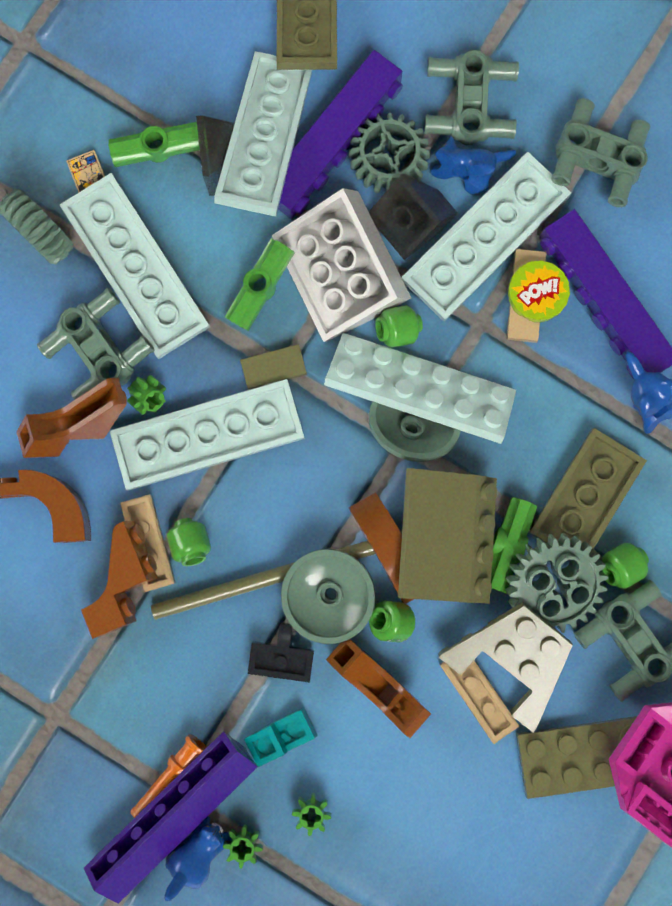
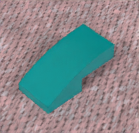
[244,707,318,767]

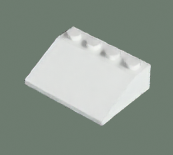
[272,188,411,342]

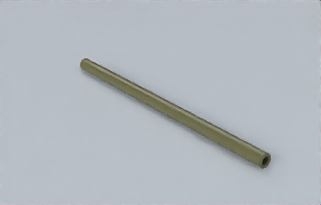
[151,530,402,620]

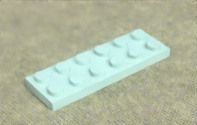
[214,51,313,217]
[402,152,571,322]
[60,173,210,359]
[324,333,516,444]
[110,379,305,491]

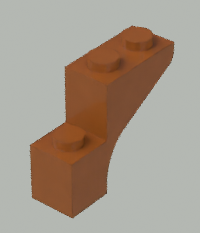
[16,378,127,458]
[81,521,158,639]

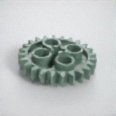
[505,533,608,633]

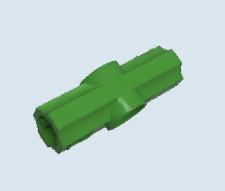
[108,122,203,167]
[225,238,295,331]
[491,497,537,594]

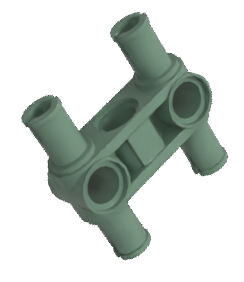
[424,50,519,145]
[551,98,650,208]
[37,287,155,400]
[573,580,672,702]

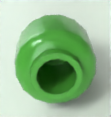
[375,305,423,347]
[167,518,211,566]
[601,543,649,589]
[369,600,416,643]

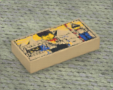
[66,150,105,192]

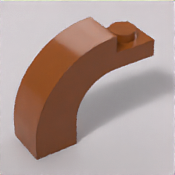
[0,470,91,543]
[349,493,413,604]
[326,639,431,738]

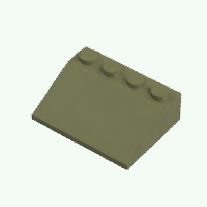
[398,468,497,604]

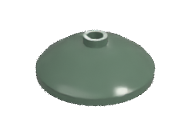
[368,401,461,462]
[281,549,375,644]

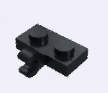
[247,622,314,683]

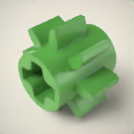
[127,375,166,415]
[292,793,332,836]
[223,824,263,869]

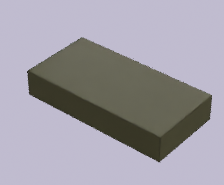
[240,344,307,390]

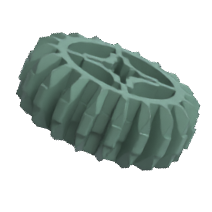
[349,112,430,196]
[0,188,73,265]

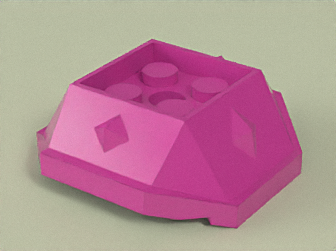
[609,702,672,848]

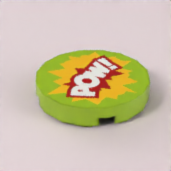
[508,260,570,322]

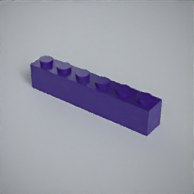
[278,50,403,219]
[539,209,672,379]
[83,731,258,904]

